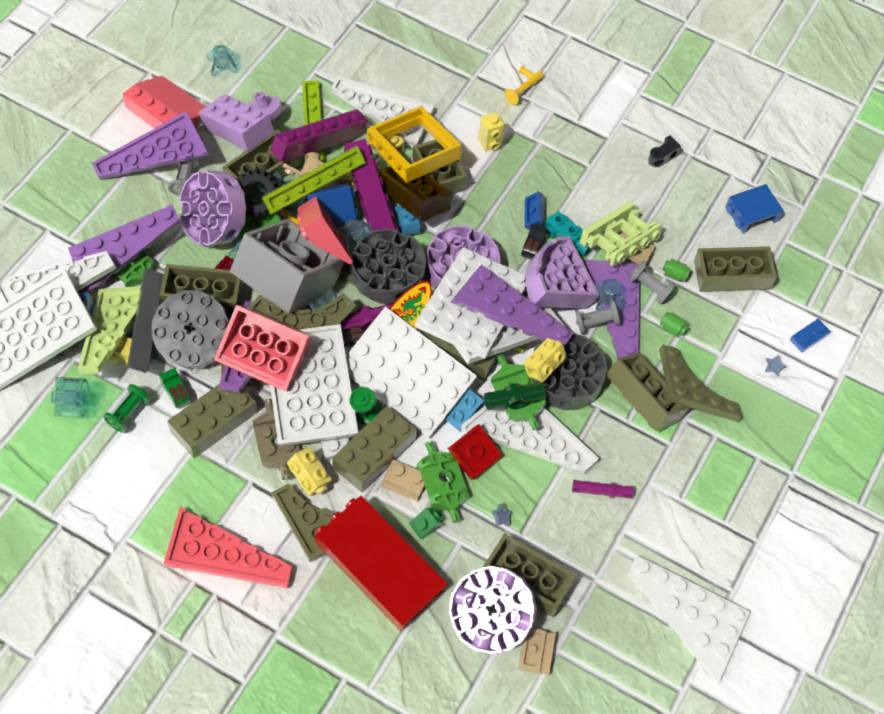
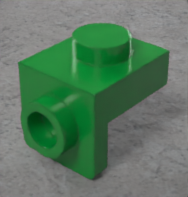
[409,507,445,539]

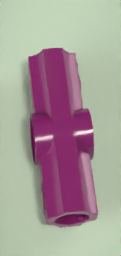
[341,303,392,331]

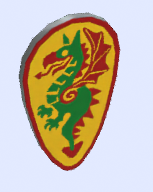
[389,281,432,331]

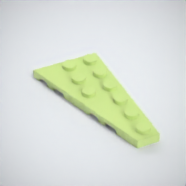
[78,286,141,375]

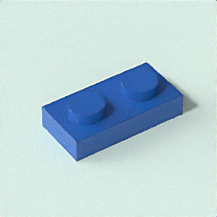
[524,191,543,230]
[790,318,831,353]

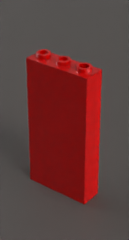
[314,495,447,632]

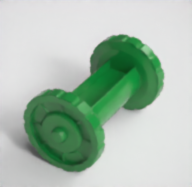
[103,384,151,433]
[349,387,382,425]

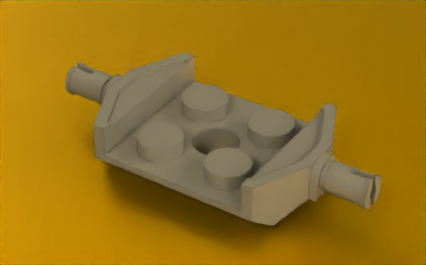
[252,399,301,480]

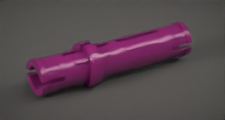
[572,479,633,499]

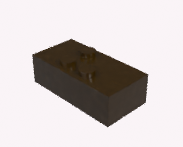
[379,160,451,222]

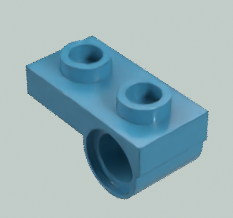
[394,205,420,236]
[445,389,485,432]

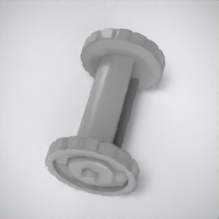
[168,158,199,197]
[628,260,675,304]
[575,300,620,334]

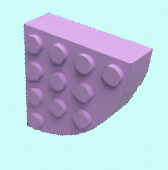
[525,237,600,309]

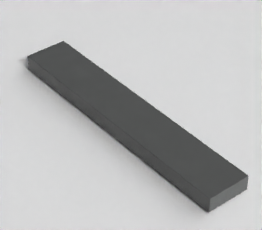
[127,268,164,373]

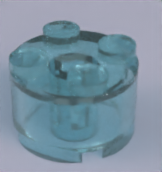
[51,377,89,418]

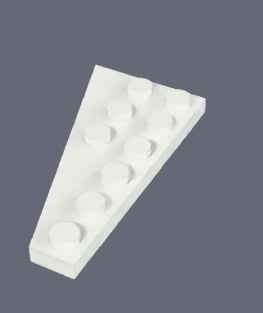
[331,76,434,146]
[0,251,116,305]

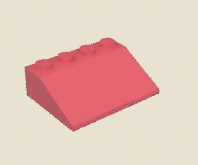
[123,75,205,128]
[297,196,353,264]
[214,305,313,391]

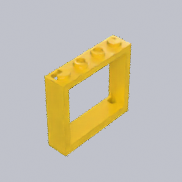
[367,106,462,183]

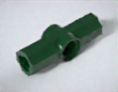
[484,382,546,411]

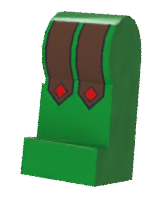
[159,368,191,408]

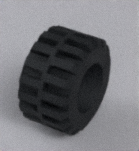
[237,169,279,217]

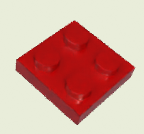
[447,424,502,480]

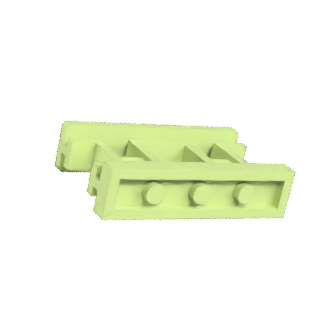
[580,201,662,267]

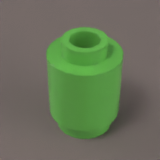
[662,258,691,282]
[660,312,689,338]

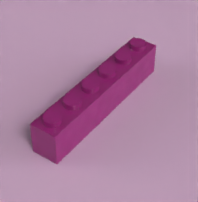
[271,109,368,162]
[344,139,399,233]

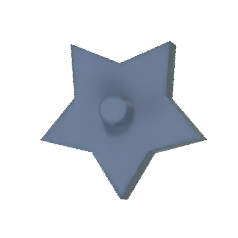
[765,354,786,376]
[491,503,512,526]

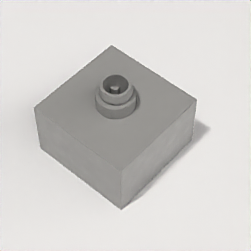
[230,219,344,313]

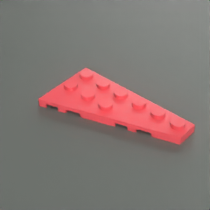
[164,506,292,588]

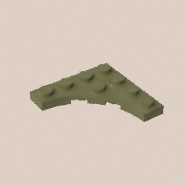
[247,293,357,330]
[659,344,742,422]
[271,483,374,562]

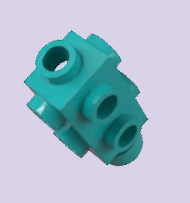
[545,211,593,257]

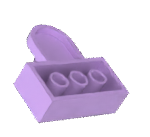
[198,91,282,151]

